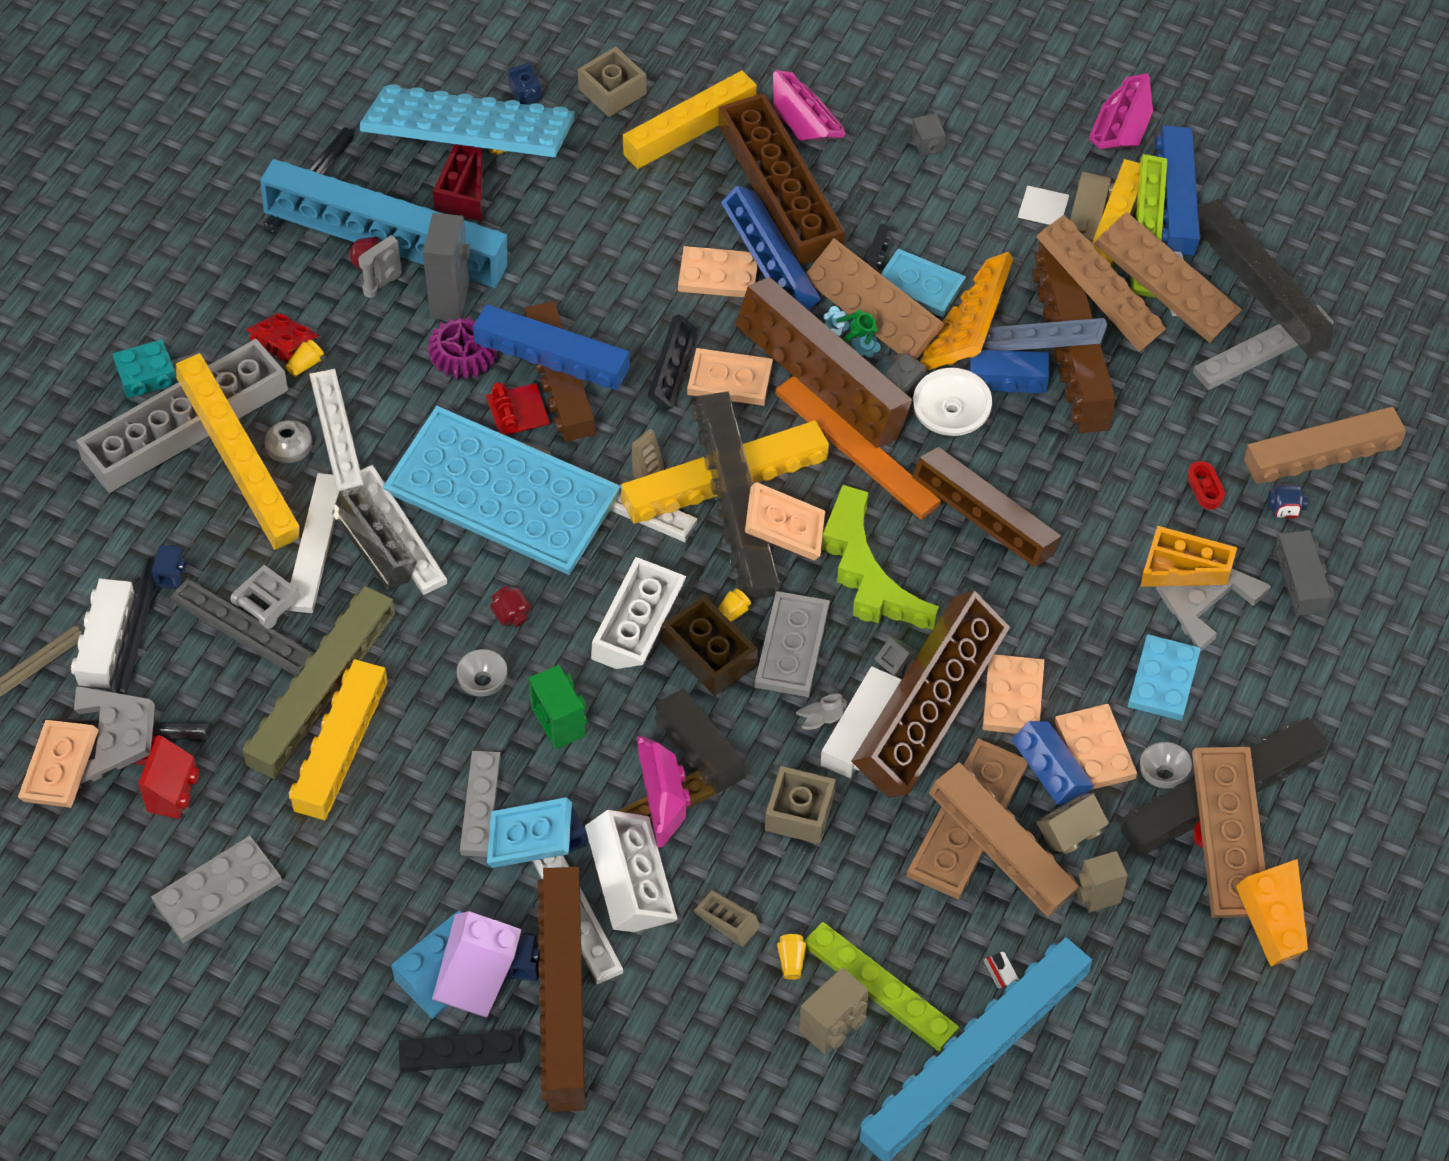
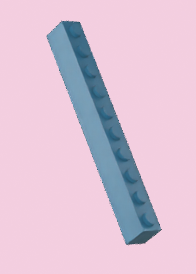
[860,937,1092,1161]

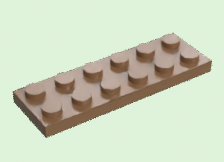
[1094,212,1242,343]
[1036,215,1166,352]
[806,238,945,360]
[907,738,1029,900]
[1192,747,1266,918]

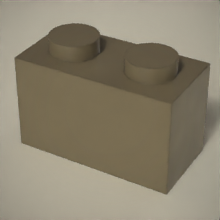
[1036,793,1109,854]
[1076,851,1128,912]

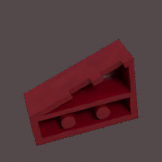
[433,144,483,222]

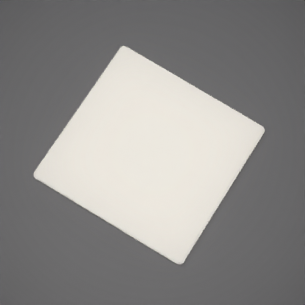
[1018,186,1069,225]

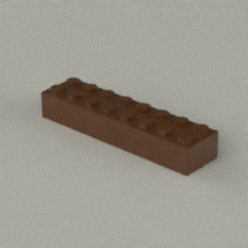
[719,93,845,265]
[1032,241,1115,434]
[736,277,912,448]
[851,590,1010,798]
[538,867,585,1112]

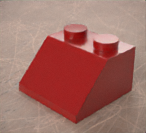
[138,735,199,819]

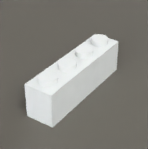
[71,579,135,689]
[821,666,901,779]

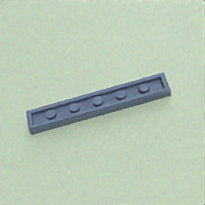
[982,318,1107,351]

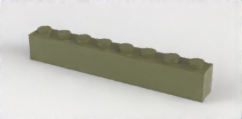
[243,586,395,780]

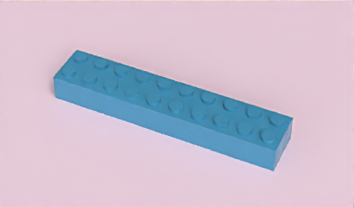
[260,159,507,288]

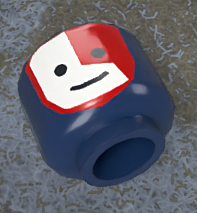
[1267,483,1308,519]

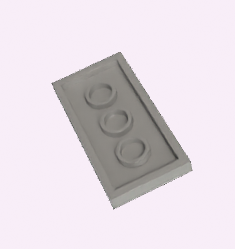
[755,591,830,697]
[151,836,282,943]

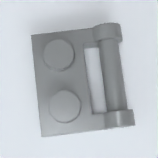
[359,235,402,298]
[230,565,301,629]

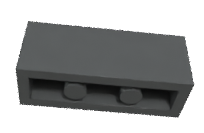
[1275,530,1334,616]

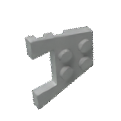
[1156,569,1271,652]
[74,687,155,789]

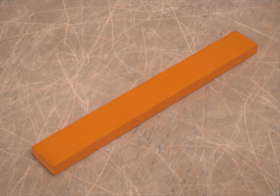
[776,376,941,520]

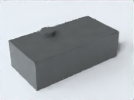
[423,213,470,321]

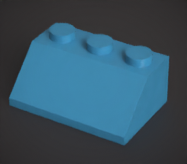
[392,910,462,1019]

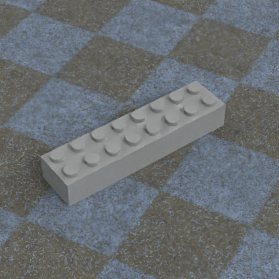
[76,339,288,493]

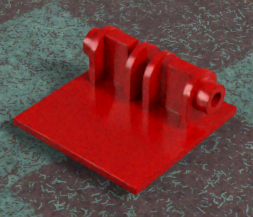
[247,313,319,363]
[486,382,550,435]

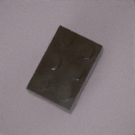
[662,595,758,696]

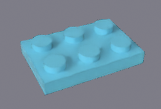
[881,249,966,318]
[1128,634,1201,721]
[487,797,572,868]

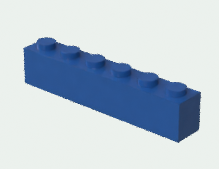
[1154,125,1200,256]
[721,185,820,311]
[473,304,630,390]

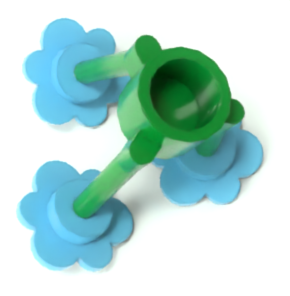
[823,306,881,359]

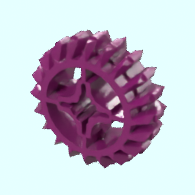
[428,315,498,380]

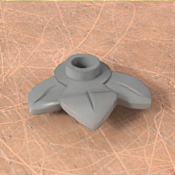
[796,693,848,730]

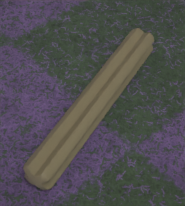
[0,626,83,697]

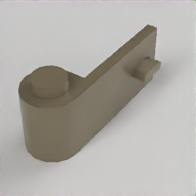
[1070,171,1115,242]

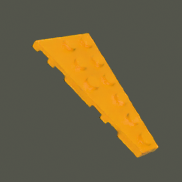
[918,252,1013,371]

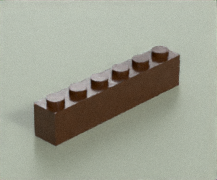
[524,301,595,442]
[912,447,1061,567]

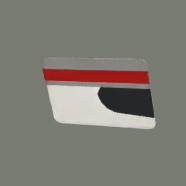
[984,952,1019,989]

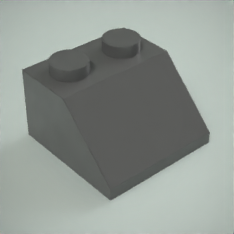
[874,353,926,398]

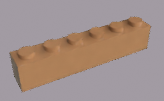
[1244,407,1406,484]
[929,762,1079,918]

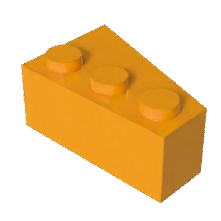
[1141,526,1237,587]
[1236,859,1308,967]

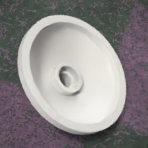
[913,368,992,436]

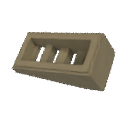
[632,429,664,479]
[694,890,760,947]

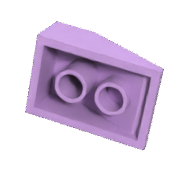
[432,911,522,1017]

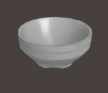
[264,420,313,463]
[456,649,507,696]
[1140,742,1192,788]

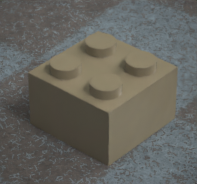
[578,46,647,117]
[765,766,836,844]
[799,967,868,1055]

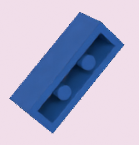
[969,350,1049,393]
[1012,721,1094,804]

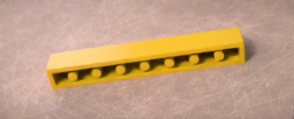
[176,353,300,550]
[621,421,829,524]

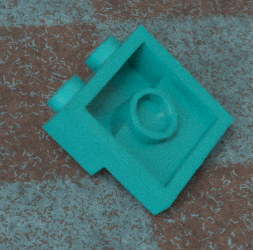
[112,339,177,398]

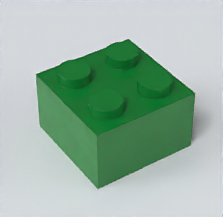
[528,665,588,750]

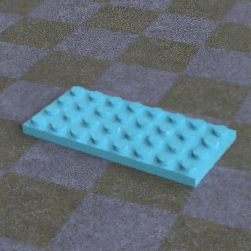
[360,85,575,157]
[383,406,621,575]

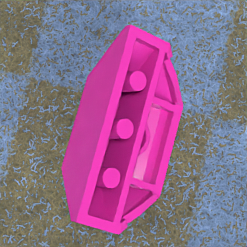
[773,70,845,141]
[1088,73,1153,149]
[637,736,691,848]

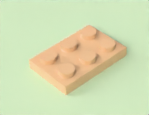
[678,246,758,297]
[687,348,773,406]
[745,482,825,561]
[982,654,1044,734]
[1055,704,1137,790]
[18,720,99,808]

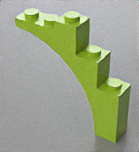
[822,485,939,630]

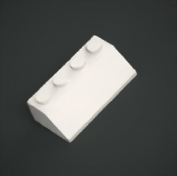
[591,557,686,669]
[585,810,677,932]

